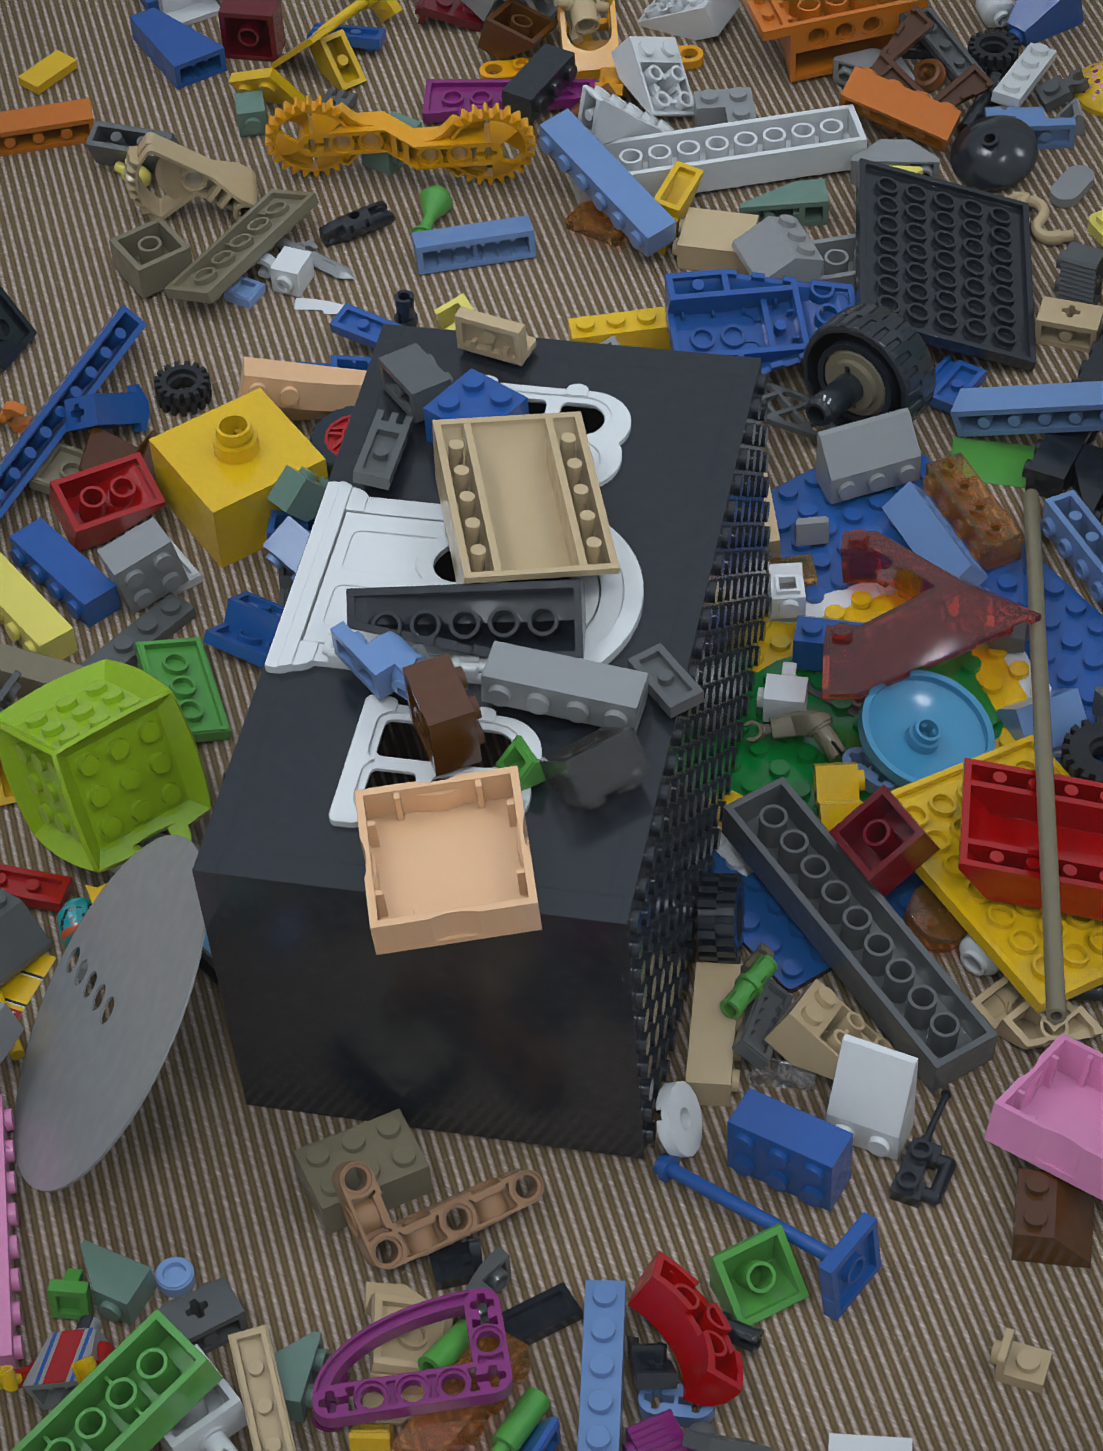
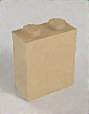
[672,207,759,275]

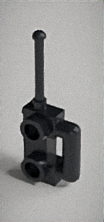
[889,1089,957,1209]

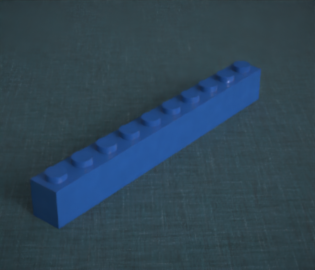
[0,304,147,519]

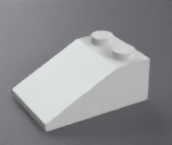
[826,1034,918,1160]

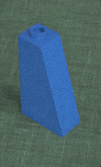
[129,7,227,90]

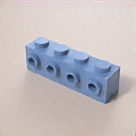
[1040,490,1103,606]

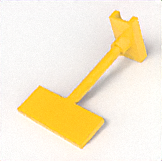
[270,0,403,68]

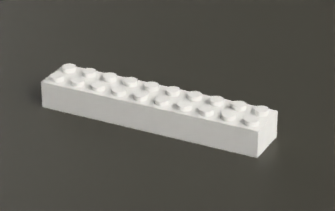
[569,104,867,211]

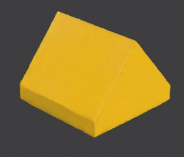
[349,1423,394,1451]

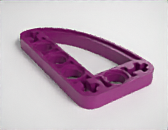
[312,1288,513,1428]

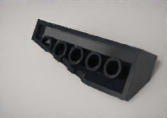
[346,579,586,659]

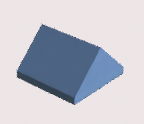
[997,688,1087,753]

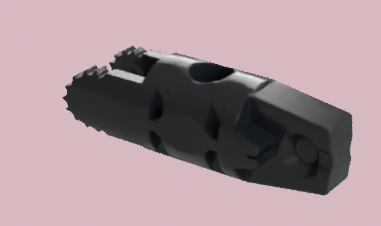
[319,200,396,247]

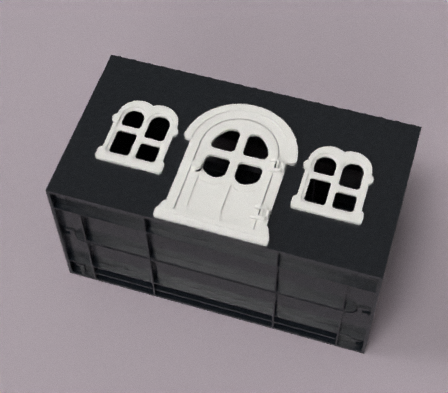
[192,324,772,1159]

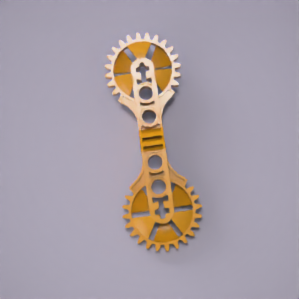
[265,95,536,185]

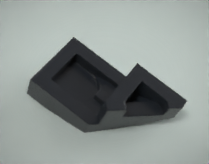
[627,1336,677,1389]

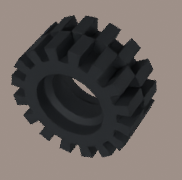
[968,29,1019,78]
[154,361,212,417]

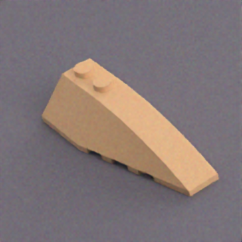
[237,356,367,421]

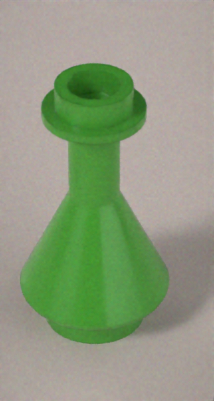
[411,185,453,233]

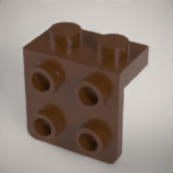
[78,426,159,480]

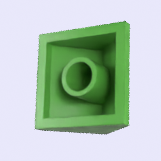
[710,1223,809,1325]

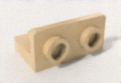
[454,307,536,366]

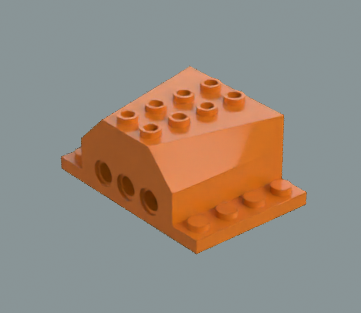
[742,0,927,82]

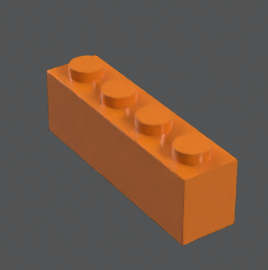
[839,66,962,153]
[0,98,94,157]

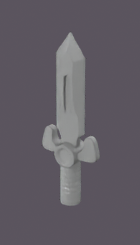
[275,237,355,279]

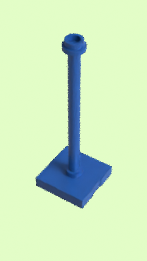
[653,1153,882,1321]

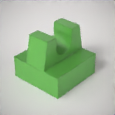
[47,1268,93,1320]

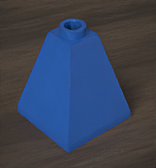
[1007,0,1084,47]

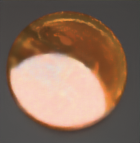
[903,884,968,953]

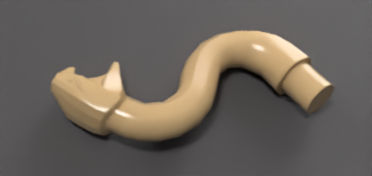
[1008,192,1074,246]

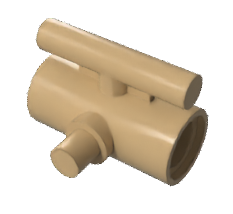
[554,0,609,44]

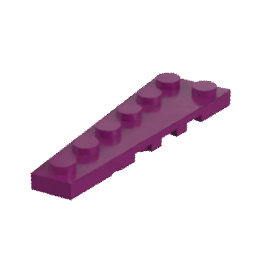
[422,79,596,124]

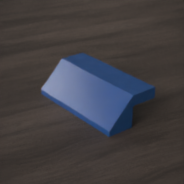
[203,591,284,668]

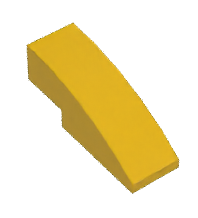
[654,161,704,255]

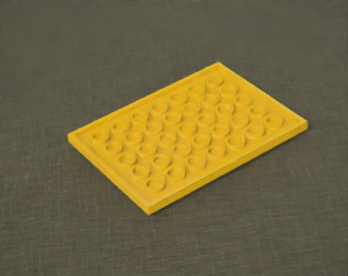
[891,734,1103,1014]

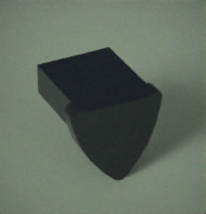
[429,1237,483,1291]

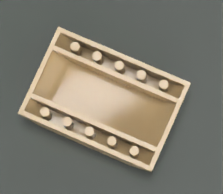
[432,411,620,584]

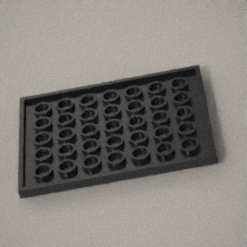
[856,158,1037,372]

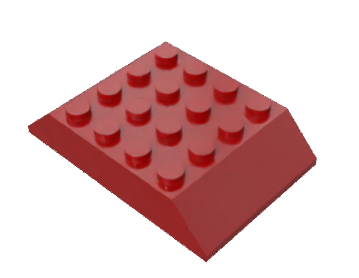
[958,757,1103,920]

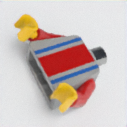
[0,1315,116,1410]

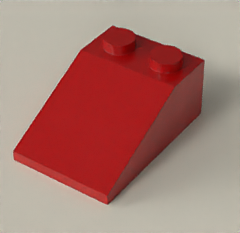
[50,451,166,552]

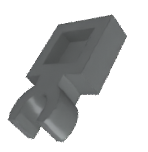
[1034,69,1090,112]

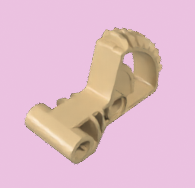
[124,132,258,221]

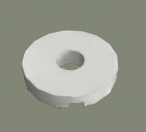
[655,1081,702,1158]

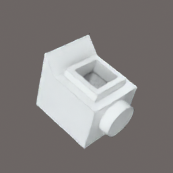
[768,562,806,619]

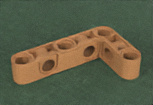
[332,1161,545,1270]

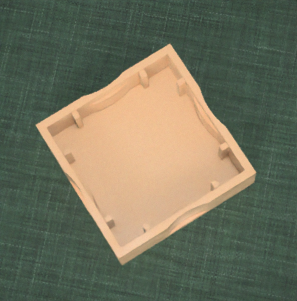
[354,766,542,955]

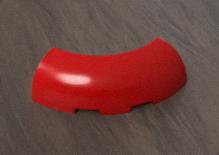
[628,1251,743,1407]

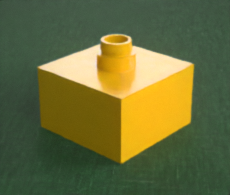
[149,388,328,568]

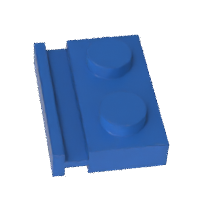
[929,355,987,414]

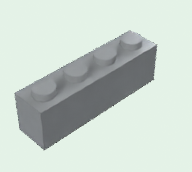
[481,641,649,734]

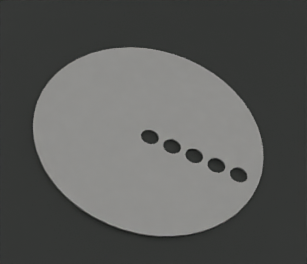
[14,835,206,1192]

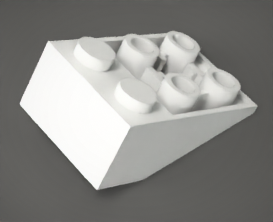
[637,0,741,41]
[611,36,694,116]

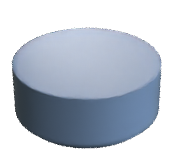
[155,1257,196,1298]

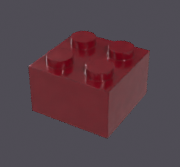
[218,0,286,62]
[829,784,940,897]

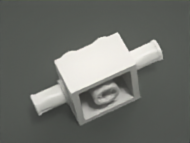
[160,1344,248,1451]

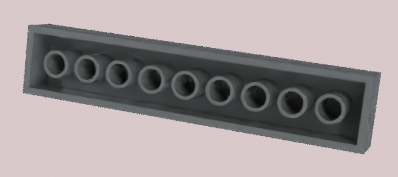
[721,777,998,1092]

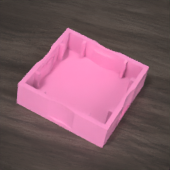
[984,1033,1103,1201]

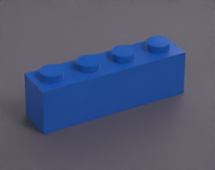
[9,518,121,628]

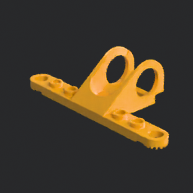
[479,0,703,79]

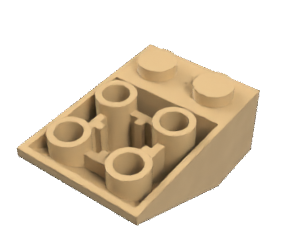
[764,978,895,1080]

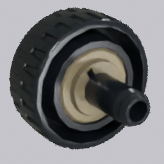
[803,304,936,427]

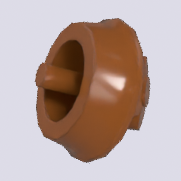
[912,59,946,92]

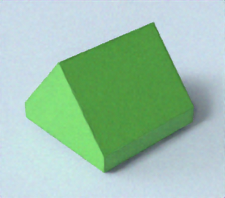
[495,735,546,791]

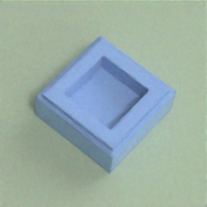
[224,276,266,309]

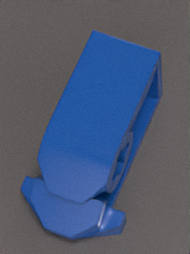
[64,384,150,432]

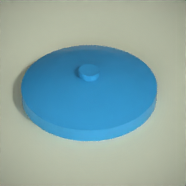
[858,670,995,787]

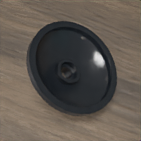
[950,115,1038,192]

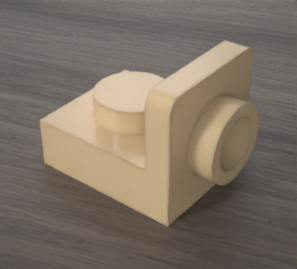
[989,1327,1053,1394]

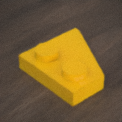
[228,67,305,105]

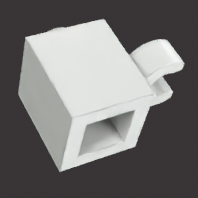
[257,246,314,297]
[757,662,808,722]

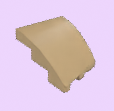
[971,975,1103,1050]

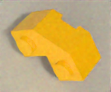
[812,761,865,831]

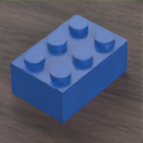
[727,1088,853,1212]

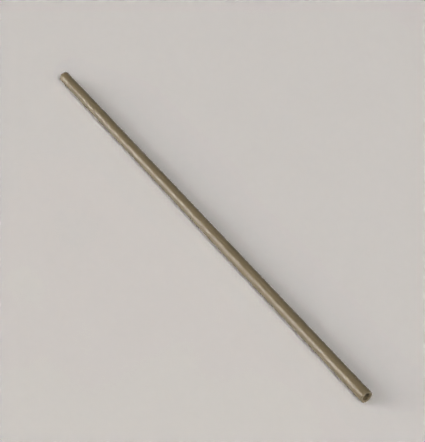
[1023,489,1066,1024]

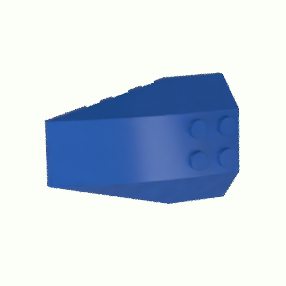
[664,269,856,373]

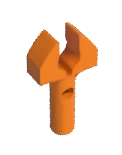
[0,401,32,433]

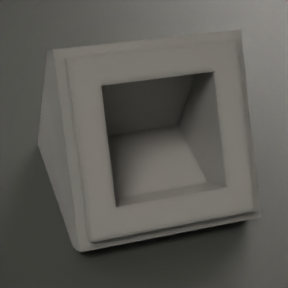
[1056,98,1086,135]
[792,516,829,546]

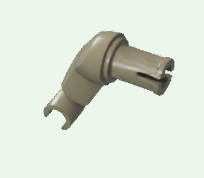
[744,710,848,762]

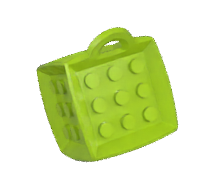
[0,659,212,873]

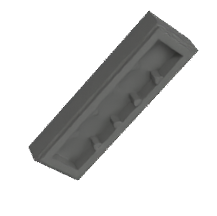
[732,978,793,1071]

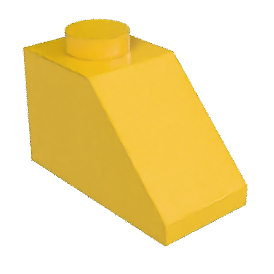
[309,29,367,90]

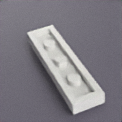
[991,42,1057,107]

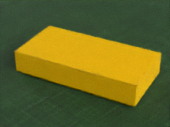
[18,50,78,95]

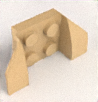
[362,1281,453,1425]

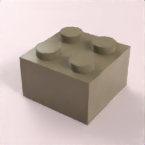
[109,217,193,299]

